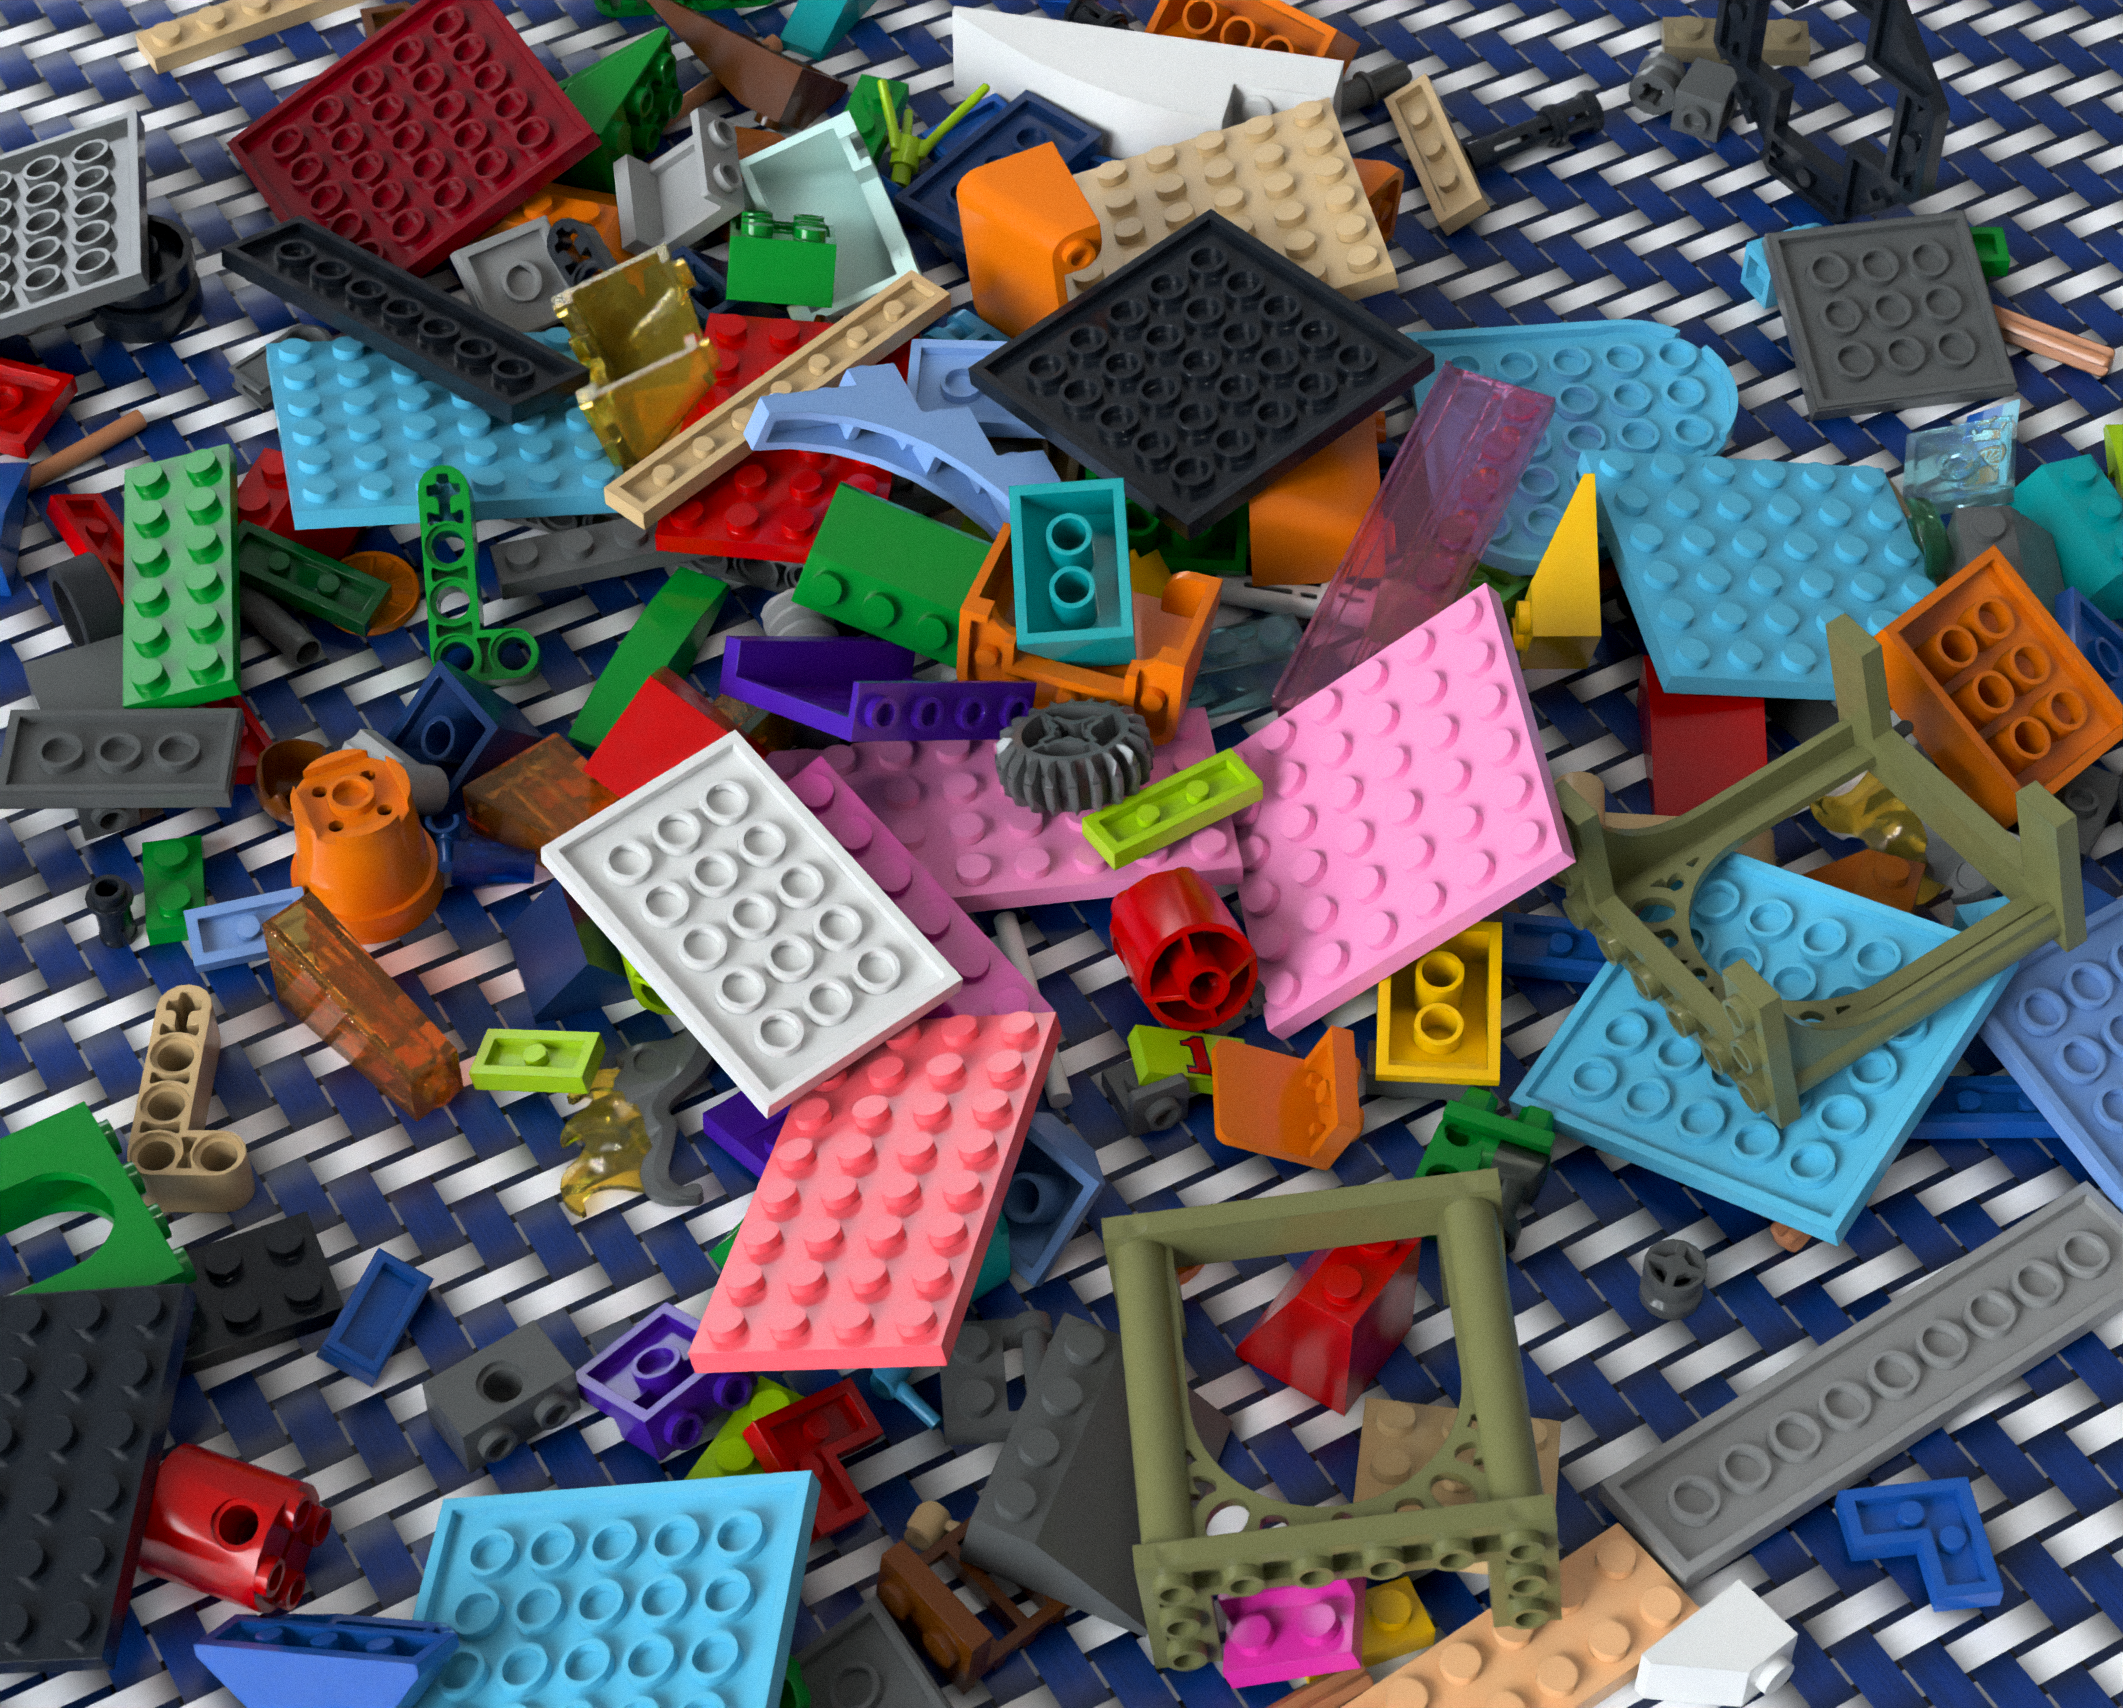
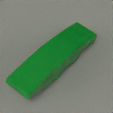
[567,566,731,753]

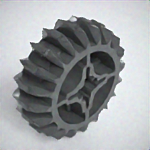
[995,697,1155,816]

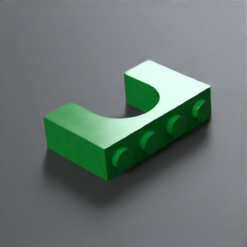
[0,1101,198,1311]

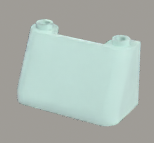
[739,111,924,323]

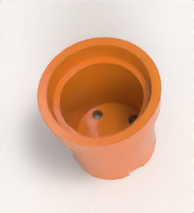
[290,749,445,945]

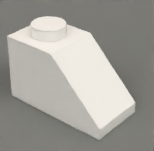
[1634,1579,1798,1707]

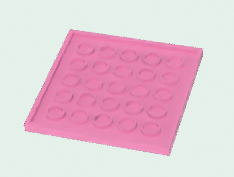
[1231,583,1576,1041]

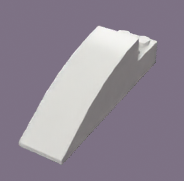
[952,6,1344,160]

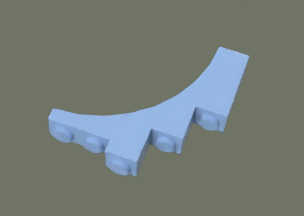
[743,363,1062,541]

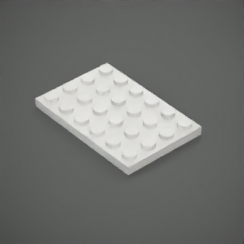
[541,729,963,1119]

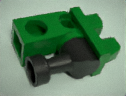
[1414,1086,1556,1255]

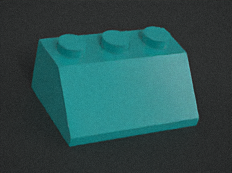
[2000,454,2123,621]
[1009,477,1136,668]

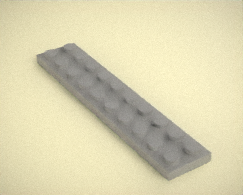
[1598,1180,2123,1591]

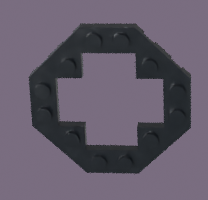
[1713,0,1951,224]

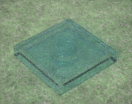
[1903,415,2017,518]

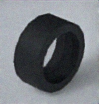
[47,552,123,648]

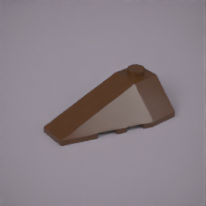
[646,0,849,133]

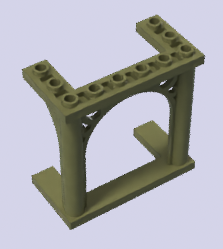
[1554,613,2087,1129]
[1101,1168,1562,1671]

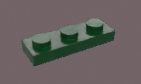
[238,519,392,637]

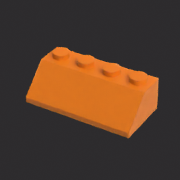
[1144,0,1361,77]

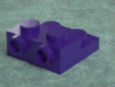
[576,1302,759,1461]

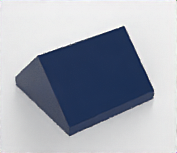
[506,879,635,1024]

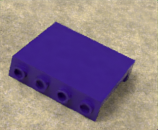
[719,636,1037,742]

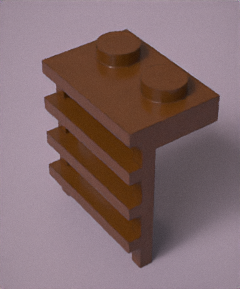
[875,1516,1072,1695]

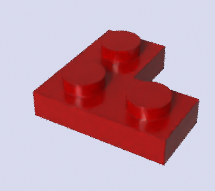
[742,1377,884,1546]

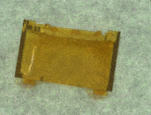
[550,242,723,473]

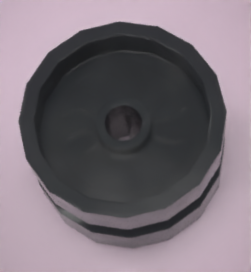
[89,215,204,344]

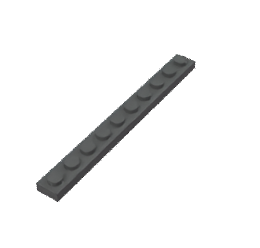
[489,438,1027,600]

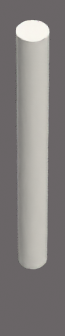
[993,911,1073,1109]

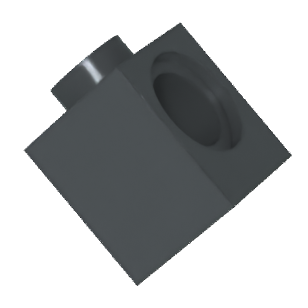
[1670,57,1740,143]

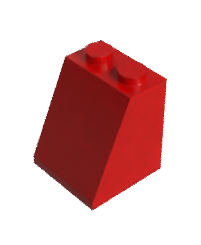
[582,665,770,798]
[1235,1237,1422,1416]

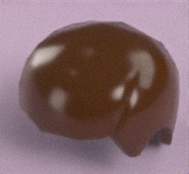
[255,738,327,826]

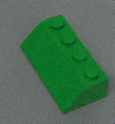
[791,481,993,669]

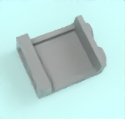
[613,107,745,262]

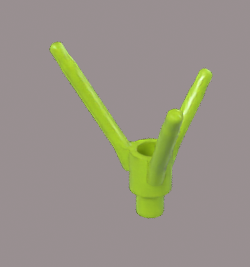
[877,78,990,189]

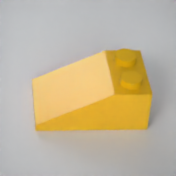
[1509,473,1601,669]
[1375,921,1502,1086]

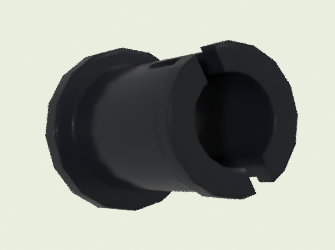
[85,874,138,949]

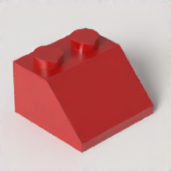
[238,447,367,561]

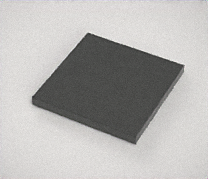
[1762,210,2018,421]

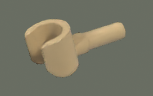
[904,1501,961,1551]

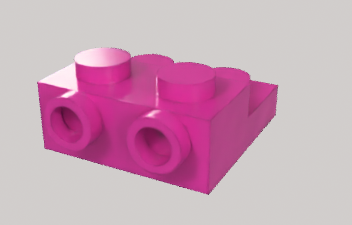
[1217,1576,1367,1689]

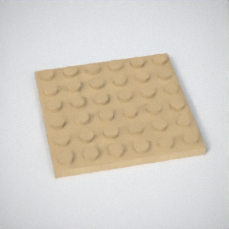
[1065,97,1399,302]

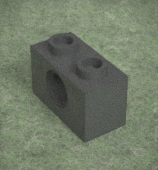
[422,1320,581,1474]

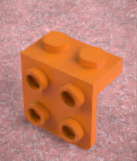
[1211,1025,1365,1171]

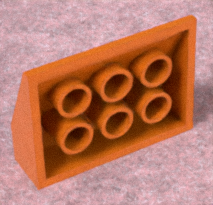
[1873,544,2123,830]

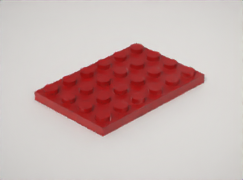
[655,313,921,564]

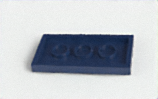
[894,89,1103,255]

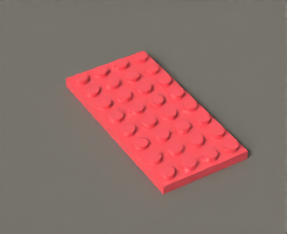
[688,1011,1062,1373]

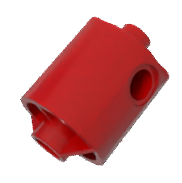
[1109,867,1259,1032]
[137,1443,332,1613]

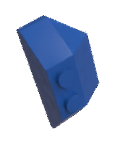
[193,1614,460,1708]

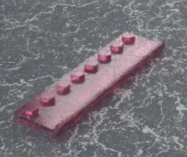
[1271,360,1555,718]

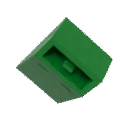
[559,30,683,195]
[726,210,837,308]

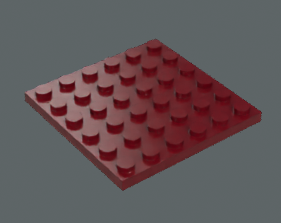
[226,0,603,278]

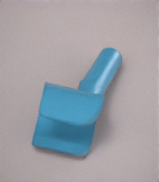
[870,1367,943,1431]

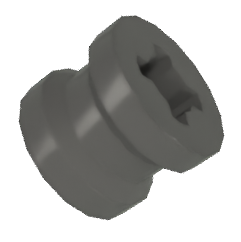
[1628,52,1687,115]
[1638,1239,1708,1321]

